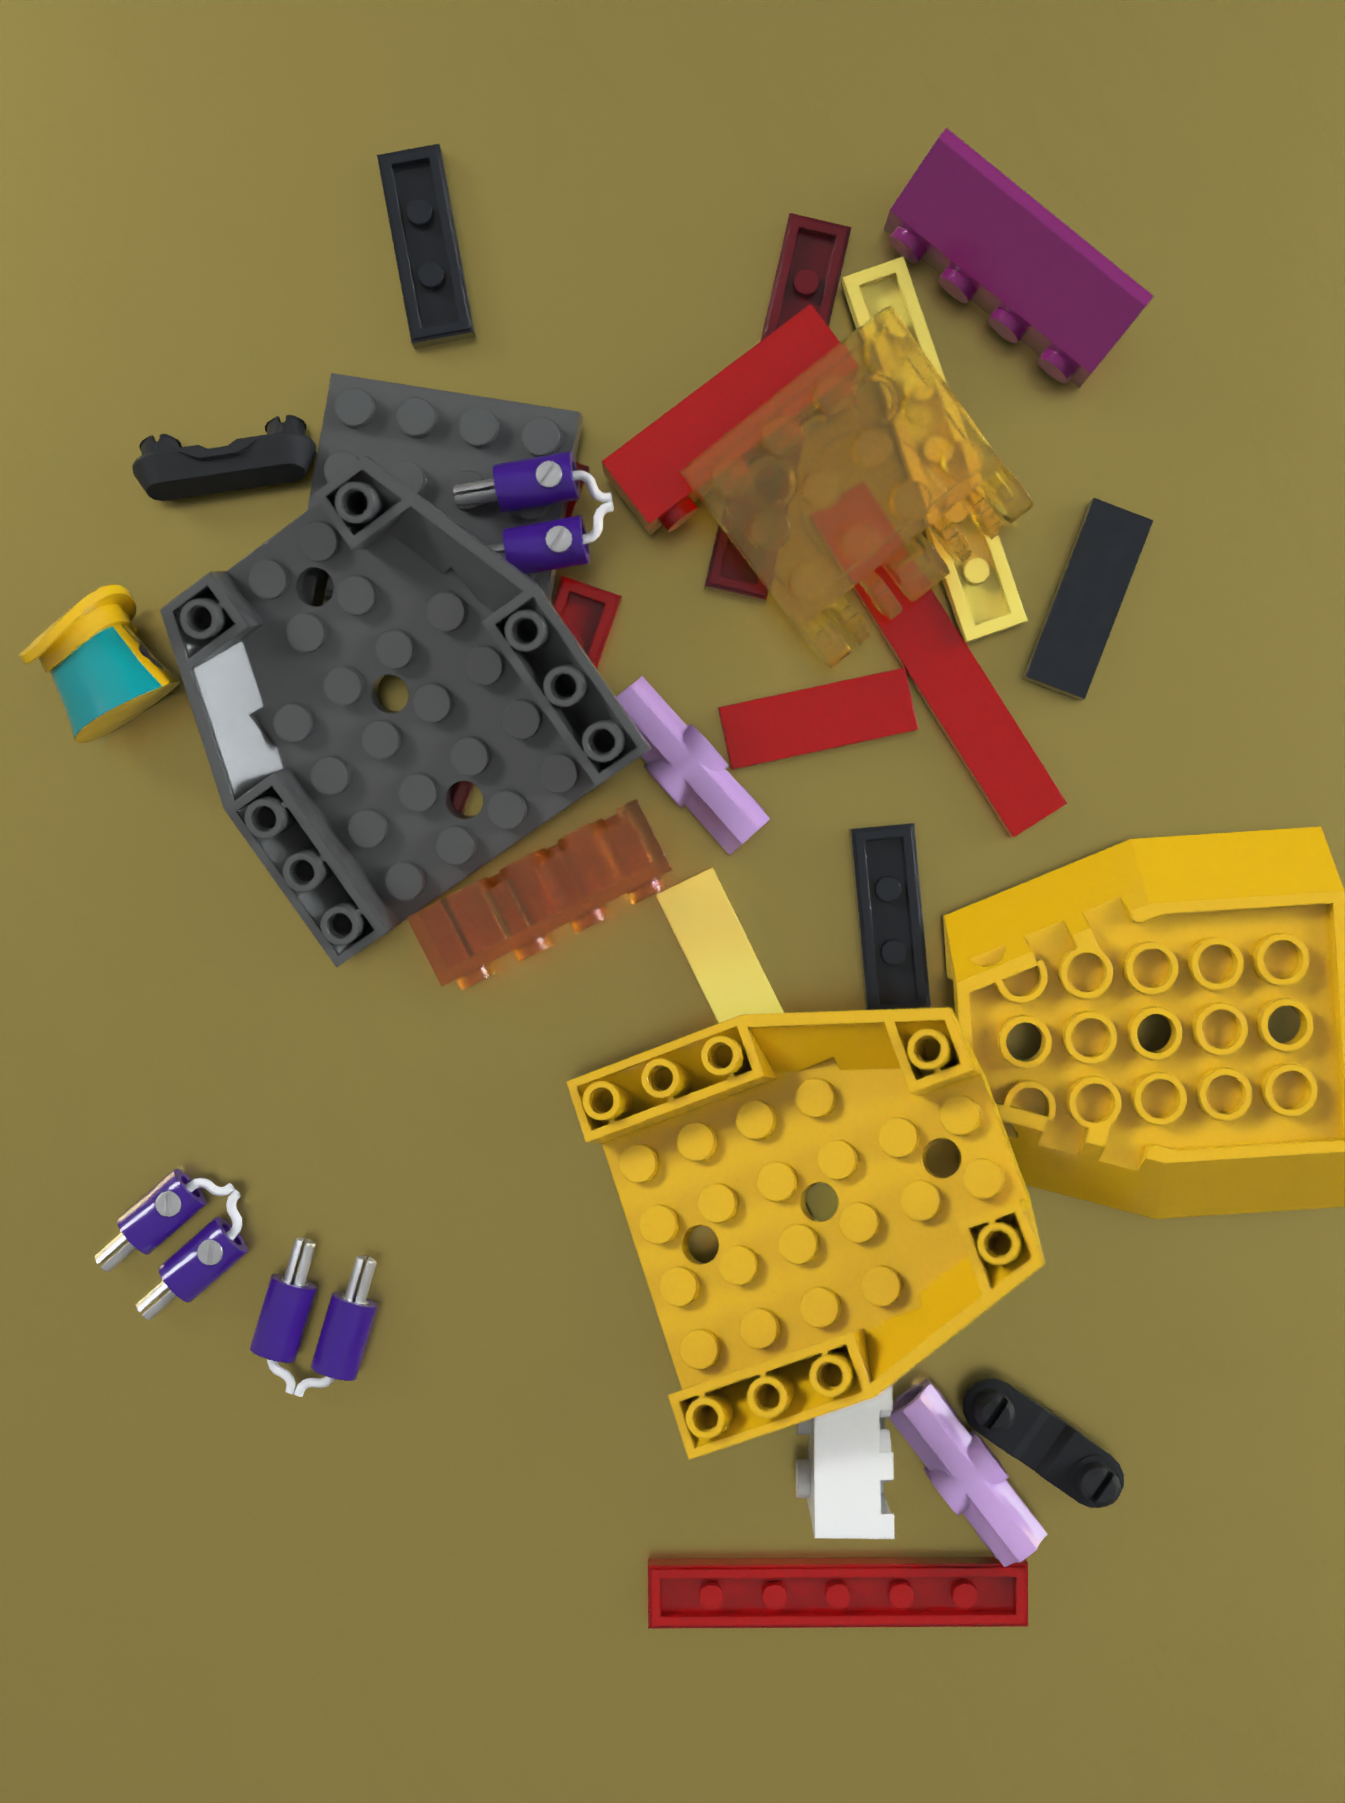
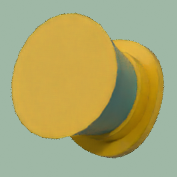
[19,584,180,743]

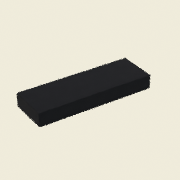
[377,143,476,349]
[1022,498,1153,701]
[849,823,931,1010]

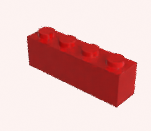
[602,304,858,535]

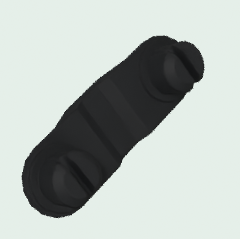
[132,415,316,501]
[963,1379,1124,1508]

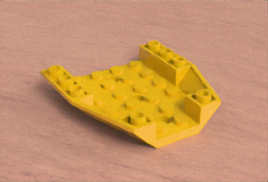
[943,826,1345,1219]
[566,1007,1045,1460]

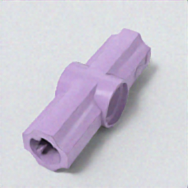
[616,676,770,856]
[889,1379,1048,1568]

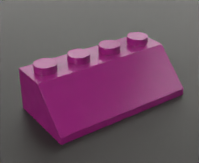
[884,128,1154,388]

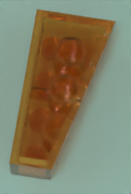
[407,799,673,990]

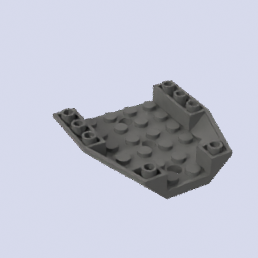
[160,456,651,968]

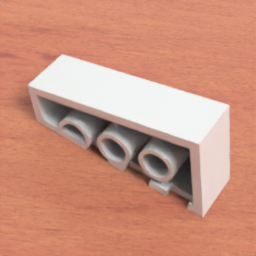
[796,1385,895,1539]

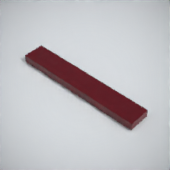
[704,213,852,602]

